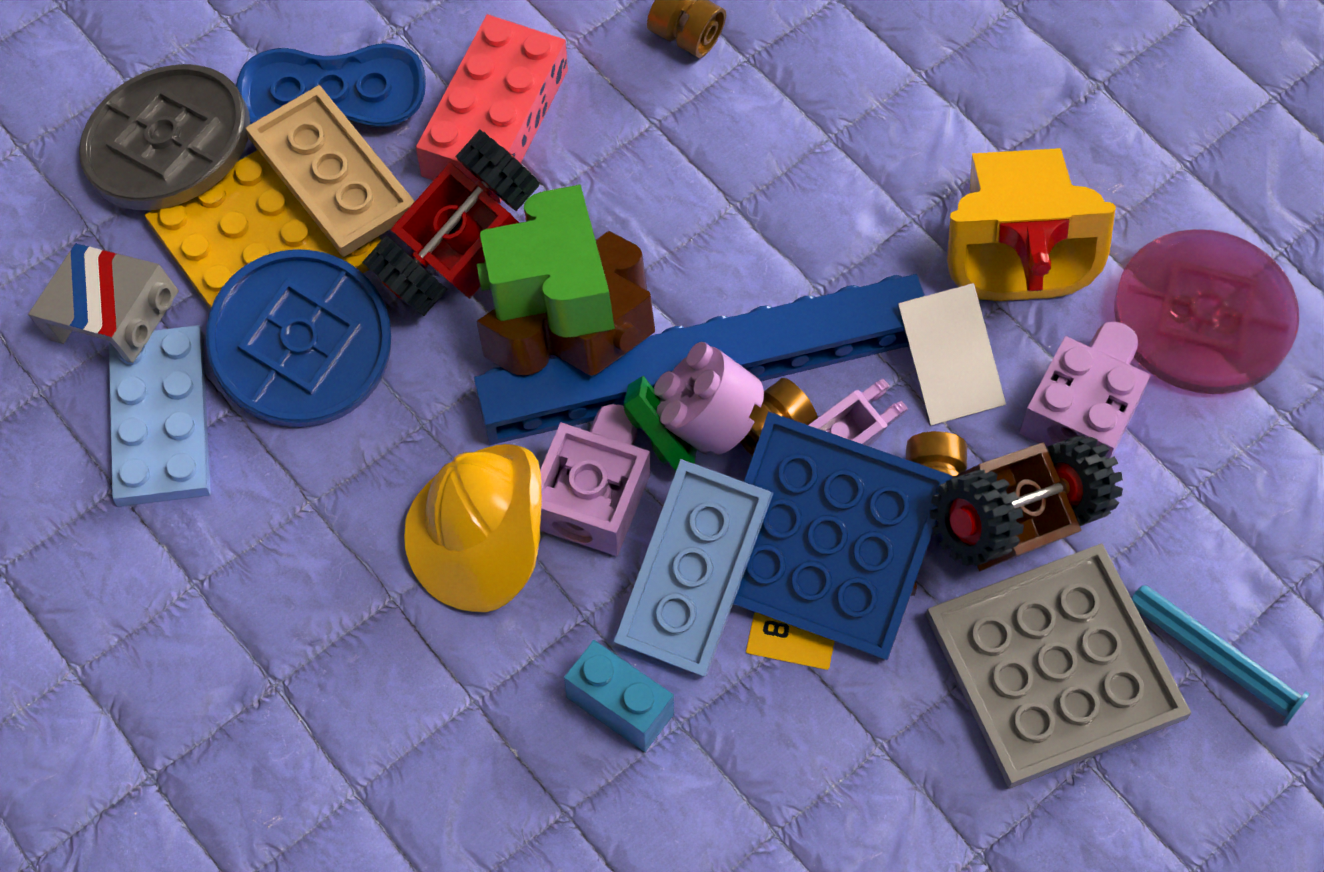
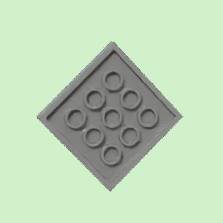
[926,543,1191,789]

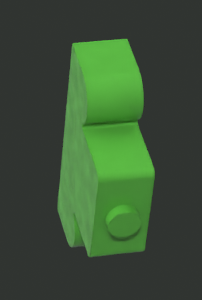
[476,184,615,337]

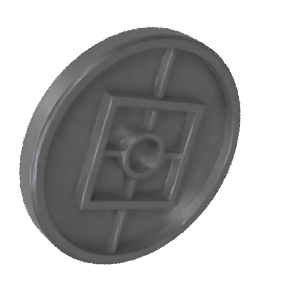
[79,64,250,210]

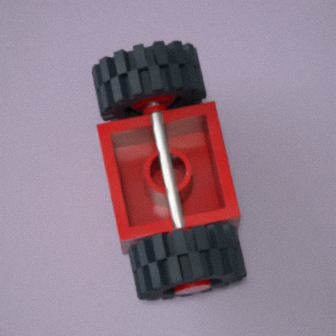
[362,129,540,316]

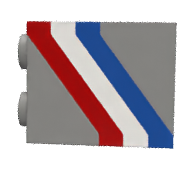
[28,243,179,363]

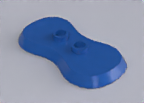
[236,43,426,127]

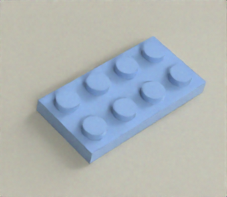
[109,325,211,507]
[614,459,773,677]

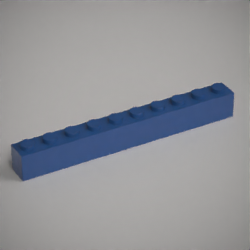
[474,274,925,446]

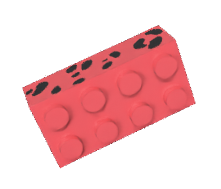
[416,14,568,203]

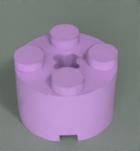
[654,342,764,455]

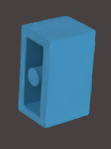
[564,640,674,752]

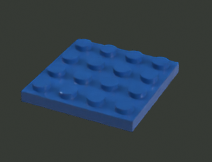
[733,411,953,660]

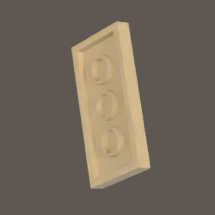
[245,85,415,257]

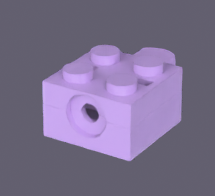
[1019,322,1151,459]
[540,404,650,556]

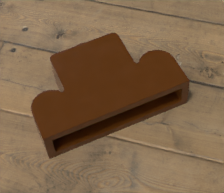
[476,231,655,375]

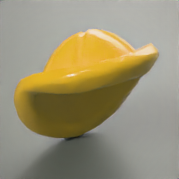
[404,444,542,612]

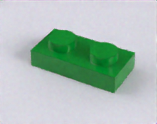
[624,375,697,471]

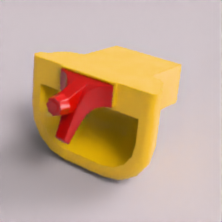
[947,148,1116,301]

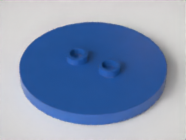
[206,249,391,427]

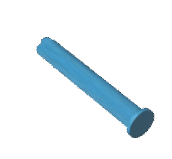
[1131,585,1310,726]

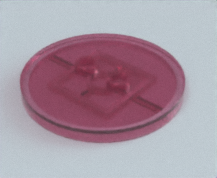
[1114,229,1299,394]

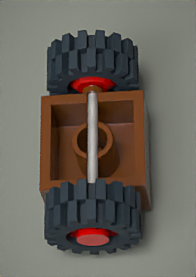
[930,436,1123,572]

